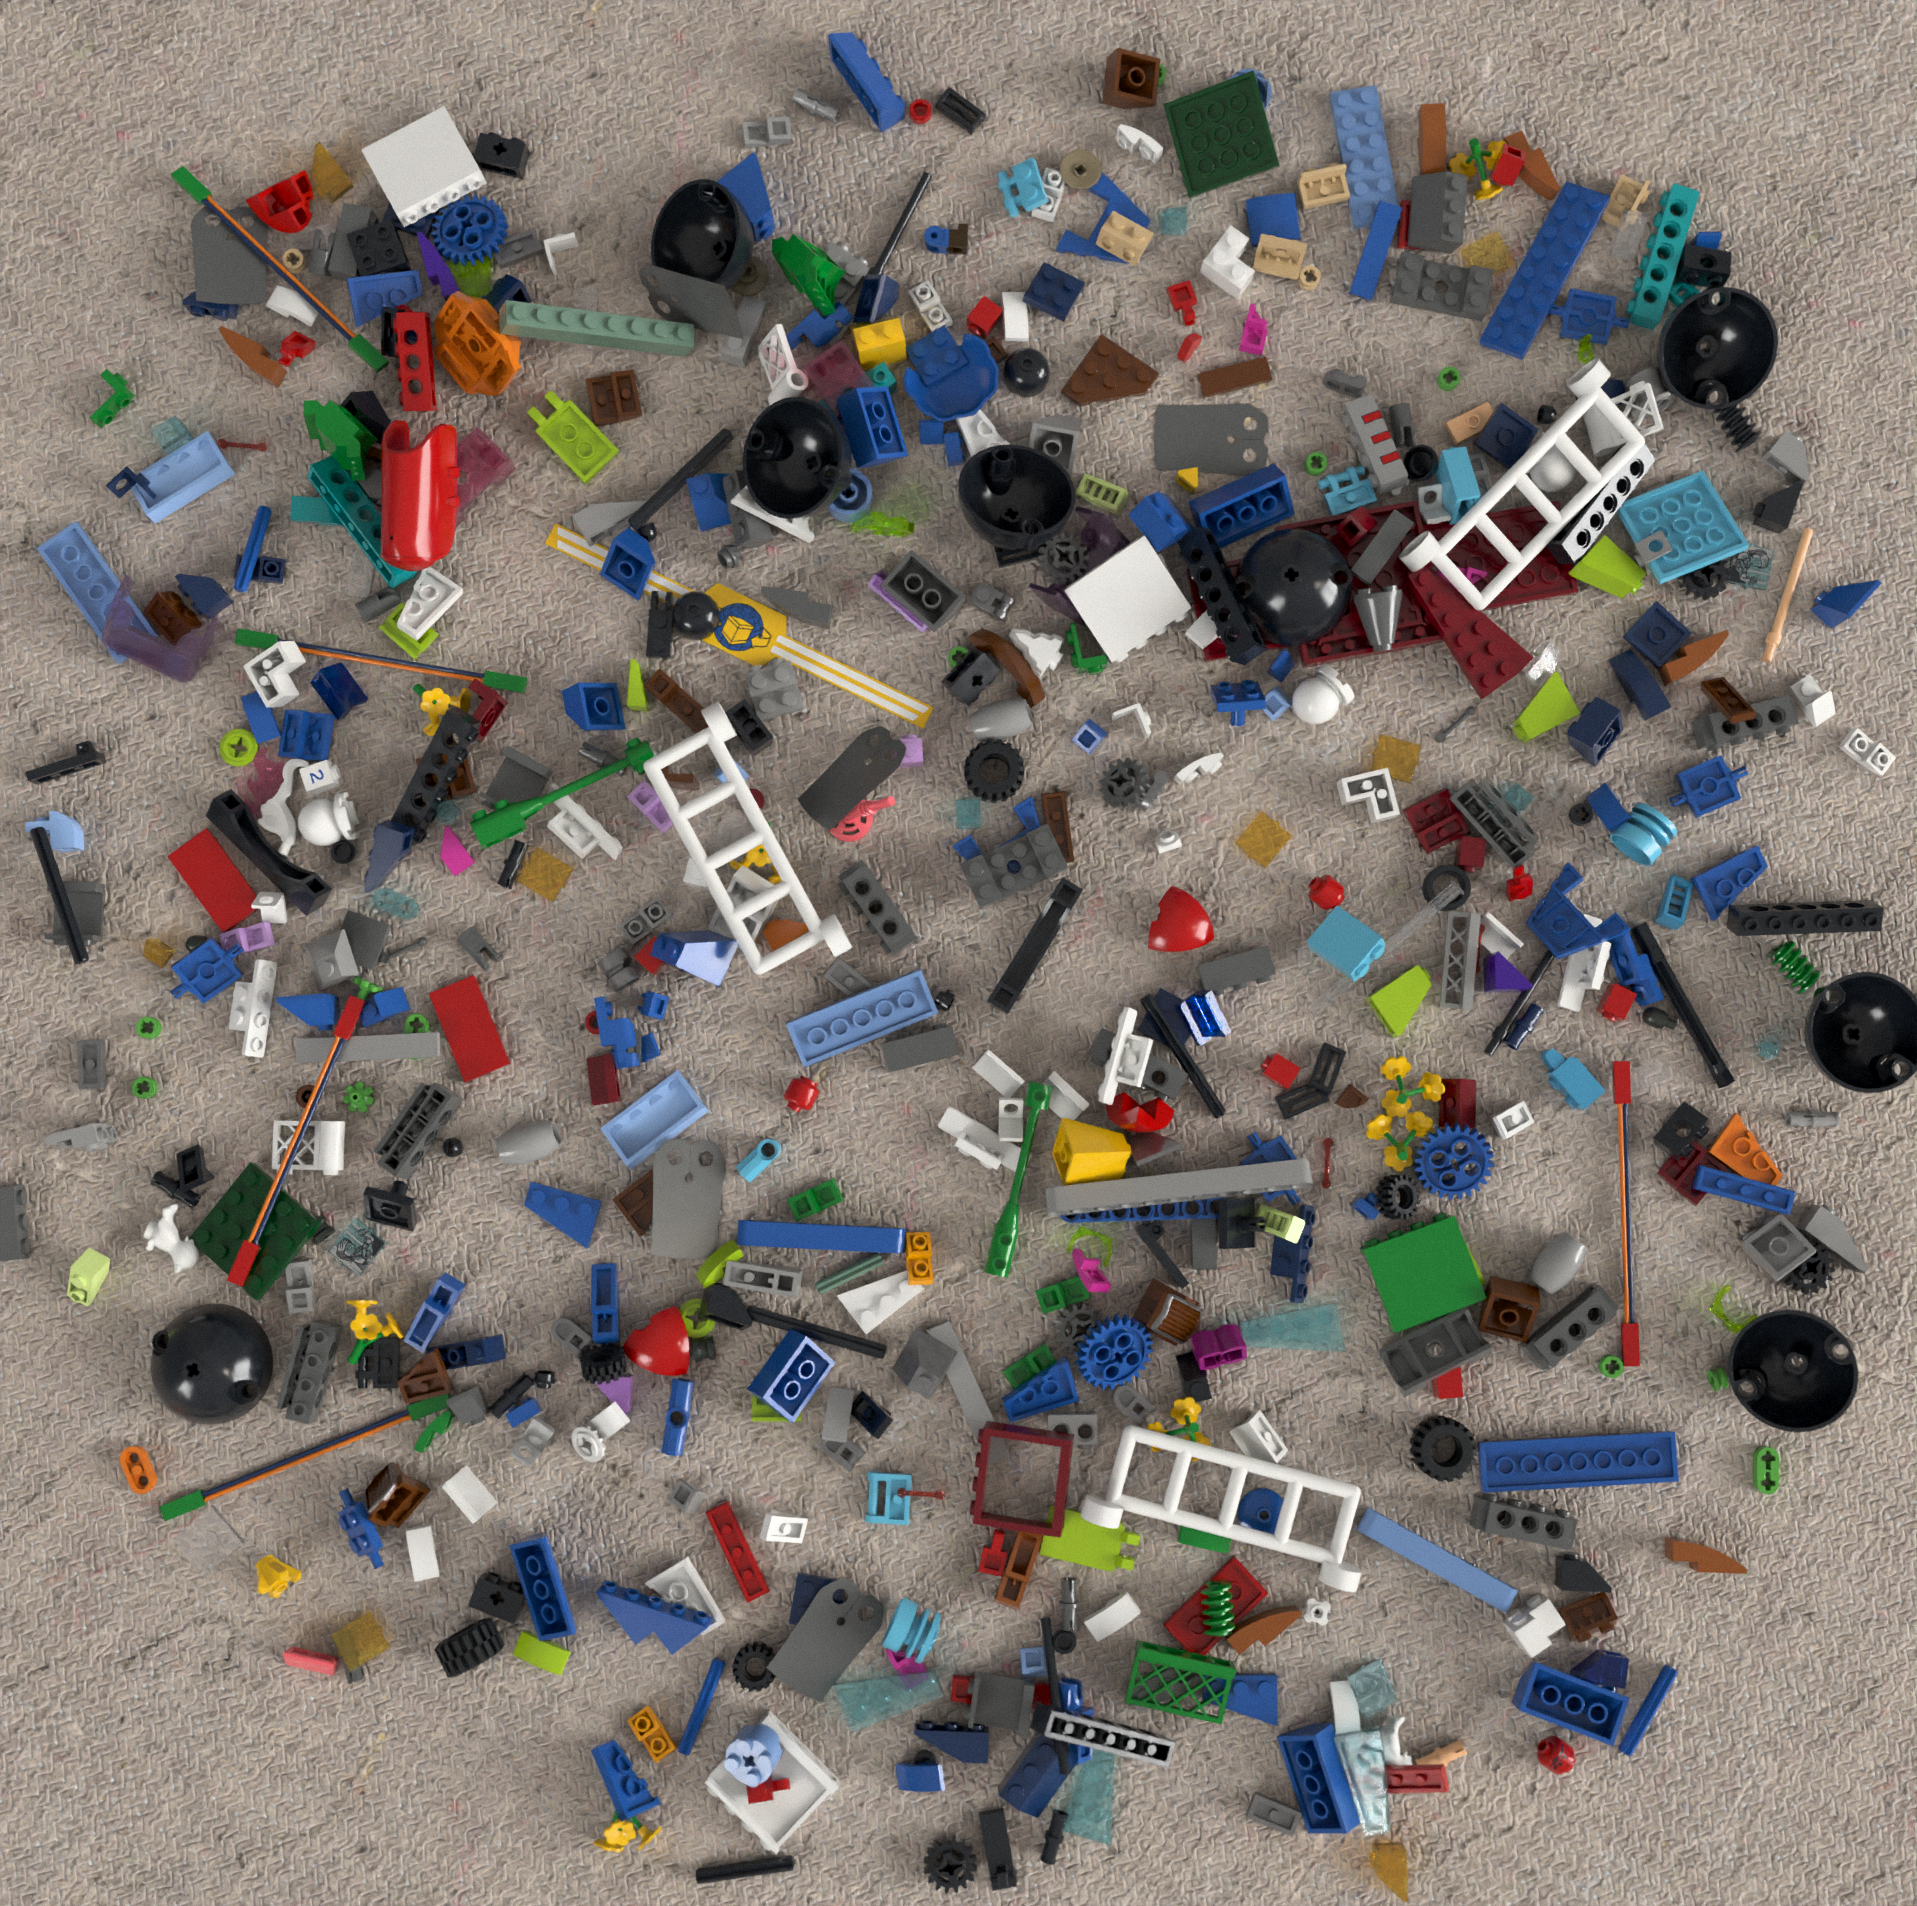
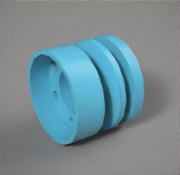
[1610,802,1677,866]
[882,1596,942,1664]

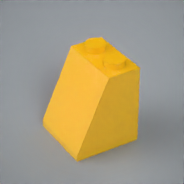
[849,315,906,372]
[1051,1118,1131,1186]

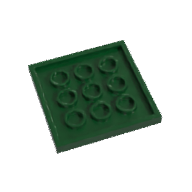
[1163,70,1280,199]
[189,1162,322,1300]

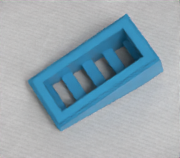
[1655,874,1694,930]

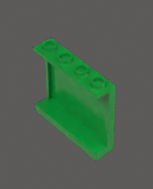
[1359,1212,1487,1333]

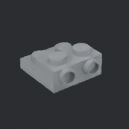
[823,241,869,307]
[744,658,805,722]
[45,1123,118,1152]
[1742,1213,1816,1282]

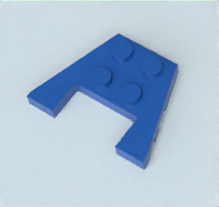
[1056,172,1151,264]
[952,797,1040,874]
[1526,862,1631,960]

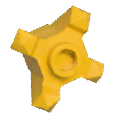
[255,1555,301,1599]

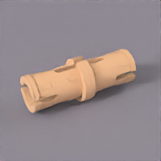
[1415,1739,1467,1767]

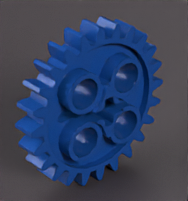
[431,194,509,267]
[1413,1122,1494,1200]
[1075,1314,1153,1390]

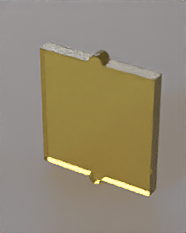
[1461,231,1516,277]
[1370,734,1421,783]
[1235,811,1292,868]
[517,847,573,902]
[331,1611,390,1672]

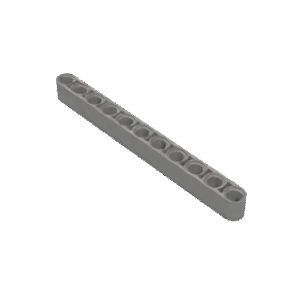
[1045,1159,1313,1216]

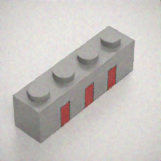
[1341,394,1408,495]

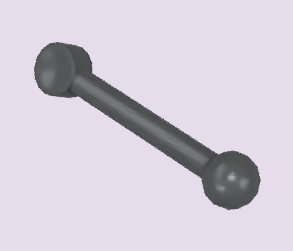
[1436,706,1475,743]
[380,937,427,964]

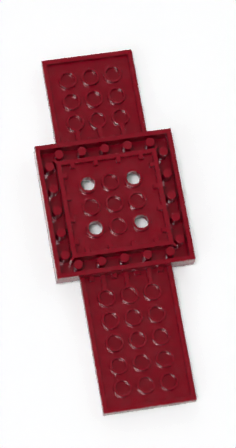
[1186,500,1579,668]

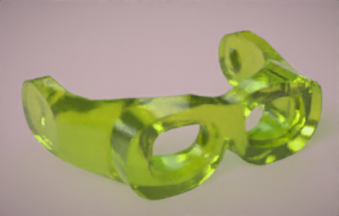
[1577,334,1593,364]
[1066,1226,1113,1268]
[1709,1284,1758,1334]

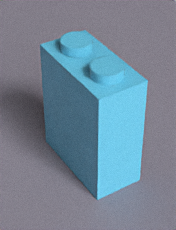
[1435,446,1481,525]
[1306,906,1386,982]

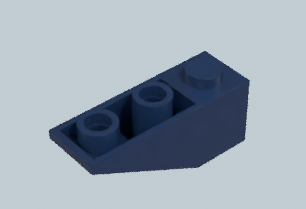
[364,820,415,893]
[427,1334,506,1370]
[914,1720,989,1764]

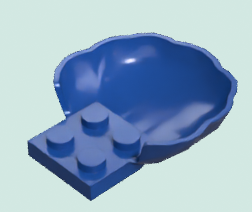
[903,325,999,422]

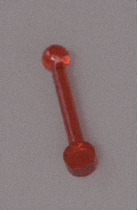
[217,439,267,452]
[1475,924,1485,974]
[1321,1138,1333,1189]
[897,1488,945,1500]

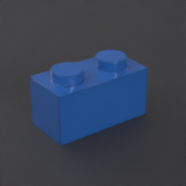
[943,432,965,467]
[506,1397,542,1428]

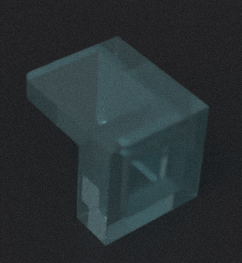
[152,415,194,454]

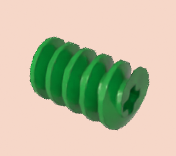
[1766,940,1821,994]
[1200,1580,1235,1636]

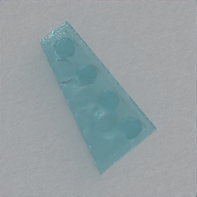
[1239,1303,1346,1352]
[833,1670,944,1733]
[1333,1727,1391,1836]
[1064,1749,1115,1846]

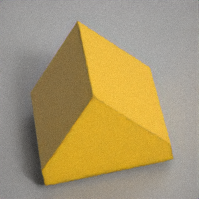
[1175,467,1198,494]

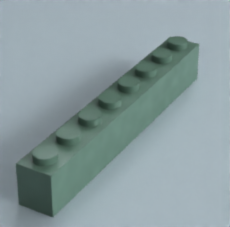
[499,300,694,357]

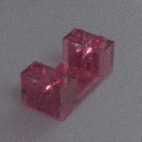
[802,340,874,432]
[455,427,516,528]

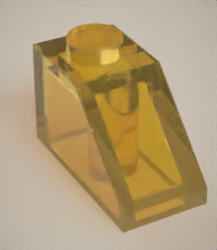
[311,142,354,204]
[1368,1842,1408,1902]

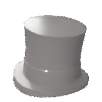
[1625,368,1675,419]

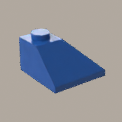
[686,473,731,532]
[600,527,655,600]
[1810,580,1882,629]
[562,683,626,731]
[276,993,340,1031]

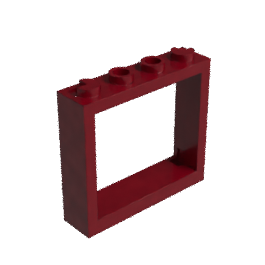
[970,1421,1074,1538]

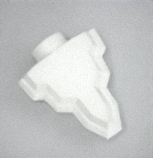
[1008,628,1065,679]

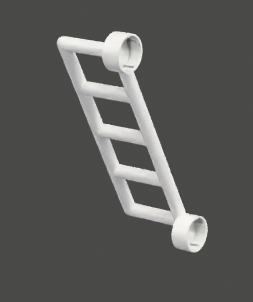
[1399,358,1645,610]
[643,701,853,975]
[1081,1425,1362,1592]

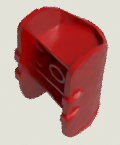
[380,420,460,572]

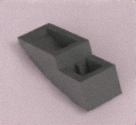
[1350,509,1414,586]
[761,586,832,629]

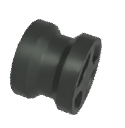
[312,1215,336,1245]
[692,1335,716,1363]

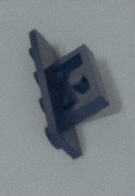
[1270,1205,1316,1303]

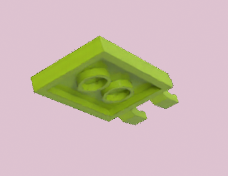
[527,390,620,485]
[1039,1504,1140,1572]

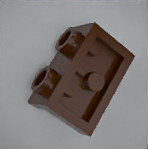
[142,591,203,647]
[1558,1592,1618,1643]

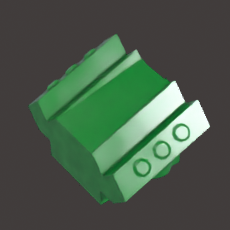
[772,234,845,316]
[303,400,377,481]

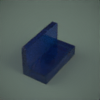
[310,662,368,720]
[1178,990,1232,1046]

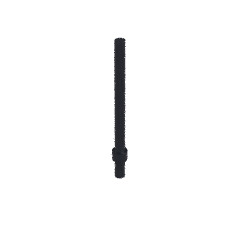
[868,172,932,275]
[1484,950,1555,1057]
[1041,1617,1070,1775]

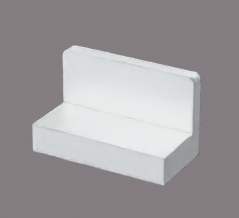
[1478,912,1523,959]
[972,1049,1025,1098]
[1042,1071,1090,1120]
[1230,1410,1288,1464]
[442,1465,498,1524]

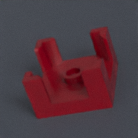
[469,678,508,742]

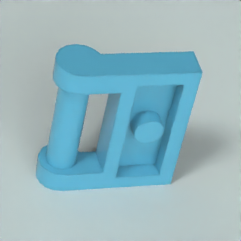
[865,1471,912,1525]

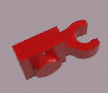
[1167,280,1197,327]
[278,331,316,367]
[1506,865,1533,902]
[978,1529,1008,1577]
[746,1775,790,1804]

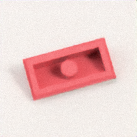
[283,1646,339,1675]

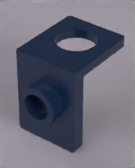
[106,466,157,499]

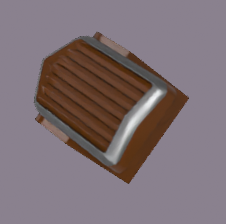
[1133,1278,1201,1347]
[365,1462,431,1528]

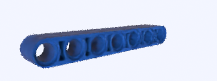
[1060,1197,1224,1223]
[737,1220,906,1253]

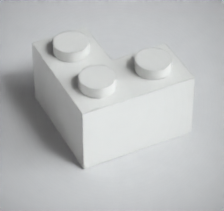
[1200,225,1255,300]
[243,641,306,708]
[1336,768,1400,823]
[1502,1594,1566,1658]

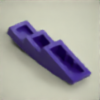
[417,232,461,301]

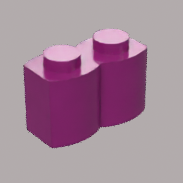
[1190,1324,1247,1370]

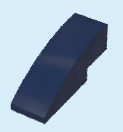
[1608,649,1671,721]

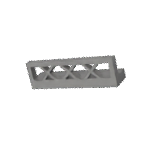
[1439,911,1481,1010]

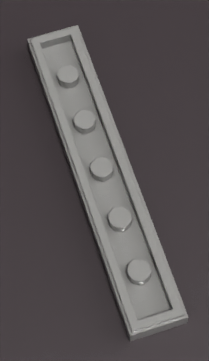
[297,1032,440,1063]
[927,1320,1010,1466]

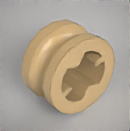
[282,249,307,273]
[1298,266,1321,290]

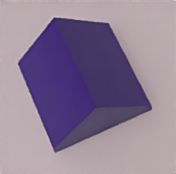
[1483,951,1533,992]

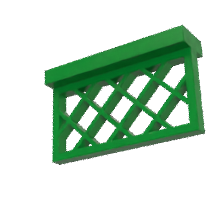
[1124,1640,1236,1724]

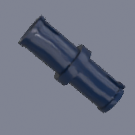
[1504,1003,1544,1051]

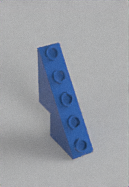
[595,1581,714,1655]

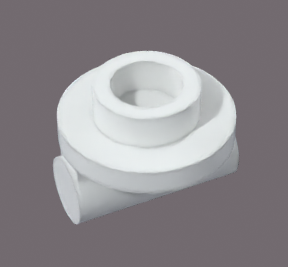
[1155,830,1182,854]

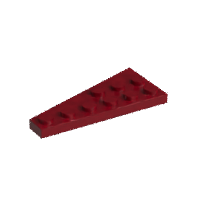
[1404,564,1537,699]

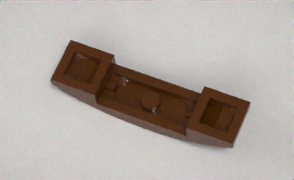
[968,628,1045,708]
[643,668,709,733]

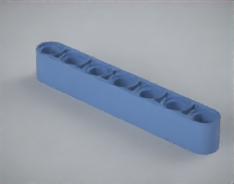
[1356,1507,1518,1613]

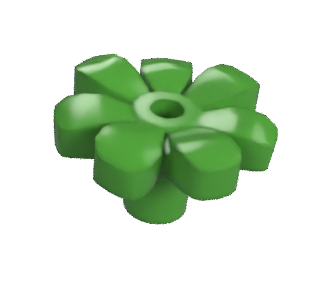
[352,976,383,1001]
[343,1082,375,1113]

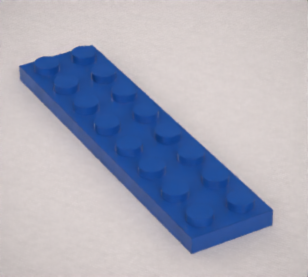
[1479,181,1610,360]
[1477,1431,1679,1493]

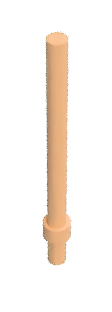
[1762,528,1813,663]

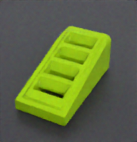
[627,659,649,711]

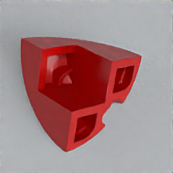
[246,170,313,233]
[1148,886,1215,952]
[1106,1092,1174,1133]
[622,1306,690,1376]

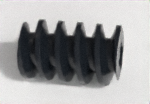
[1712,403,1762,453]

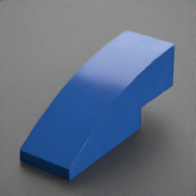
[591,1263,620,1344]
[403,1272,466,1353]

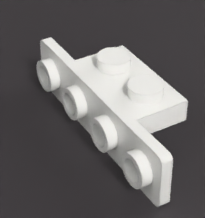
[547,783,623,860]
[1557,914,1611,1012]
[229,959,277,1058]
[1098,1006,1153,1105]
[938,1106,1032,1172]

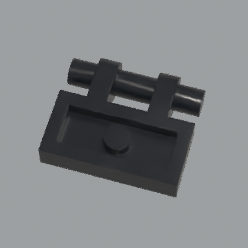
[355,1338,400,1389]

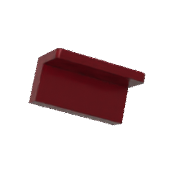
[586,1053,622,1105]
[1439,1079,1476,1128]

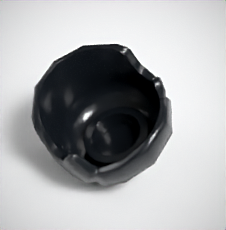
[1403,444,1439,482]

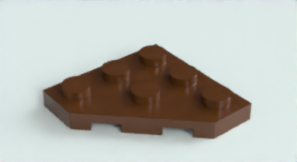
[1061,334,1159,406]

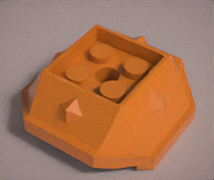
[434,291,521,396]

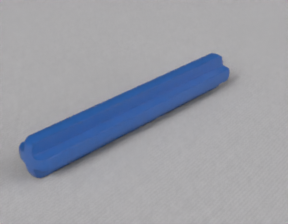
[234,505,272,593]
[678,1658,725,1755]
[1618,1665,1678,1756]

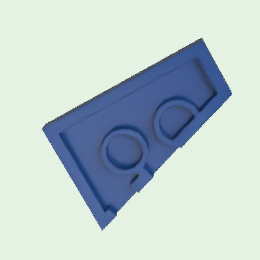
[346,270,423,328]
[1691,845,1768,921]
[524,1182,602,1248]
[1002,1356,1080,1423]
[1202,1673,1278,1726]
[591,1740,662,1822]

